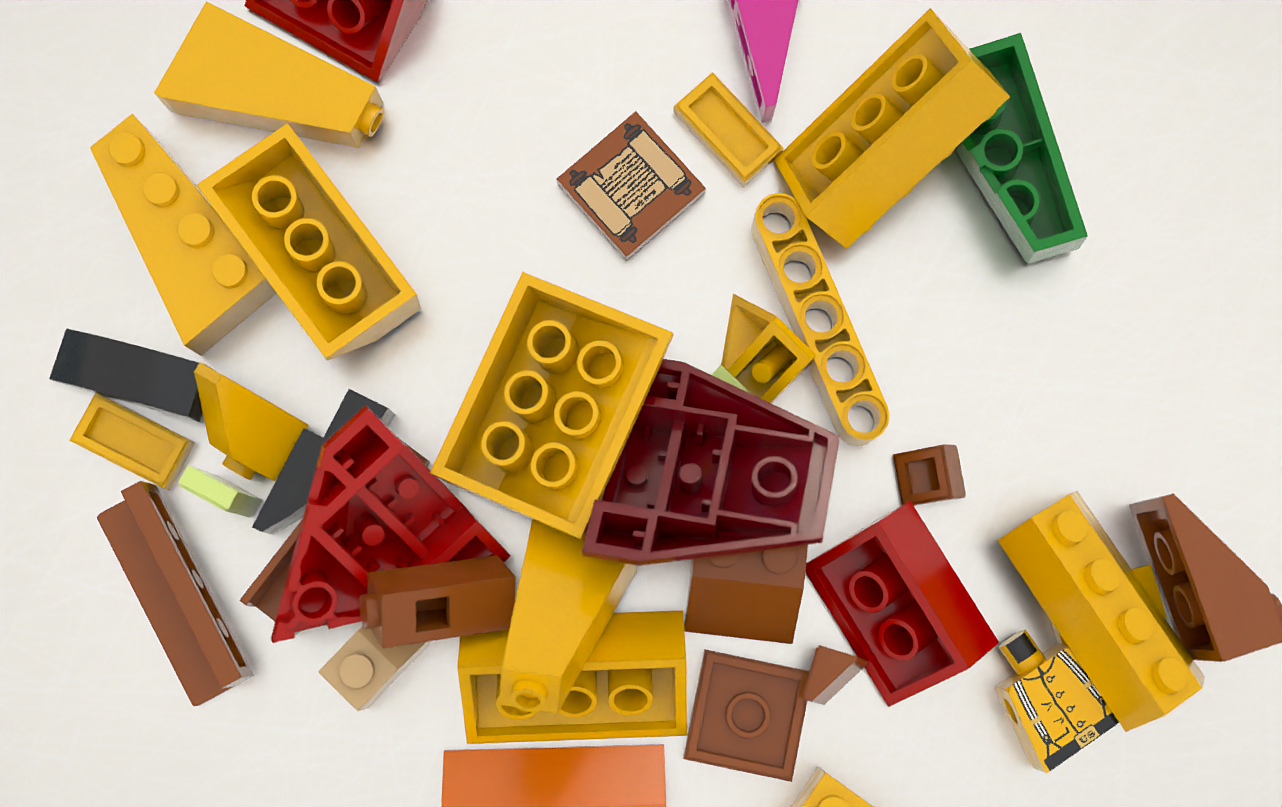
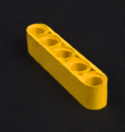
[751,193,890,446]

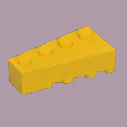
[90,113,277,356]

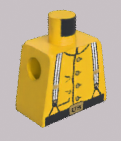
[995,629,1119,773]

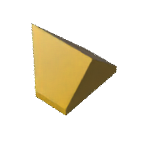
[721,293,816,404]

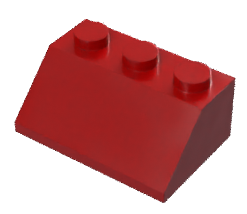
[244,0,426,82]
[805,501,999,707]

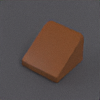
[893,444,966,506]
[803,645,868,705]

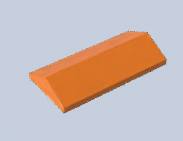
[441,744,666,807]

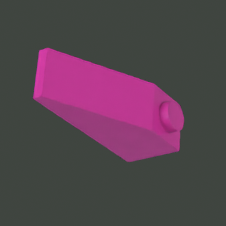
[728,0,798,123]

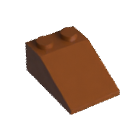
[1129,493,1282,662]

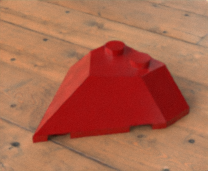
[271,405,511,643]

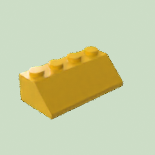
[774,8,1010,249]
[197,123,421,361]
[997,491,1205,732]
[457,610,687,744]

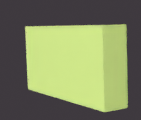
[178,465,263,518]

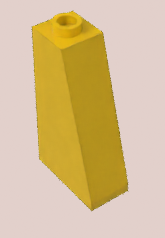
[154,1,384,148]
[499,519,638,713]

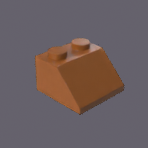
[684,545,808,644]

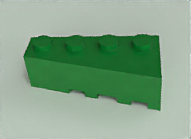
[955,33,1088,264]

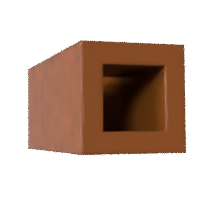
[359,555,515,648]

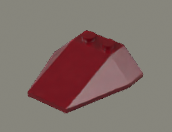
[582,359,840,566]

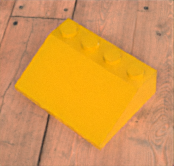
[430,272,674,540]

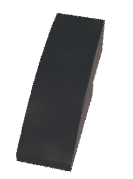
[49,328,216,422]
[252,389,396,535]

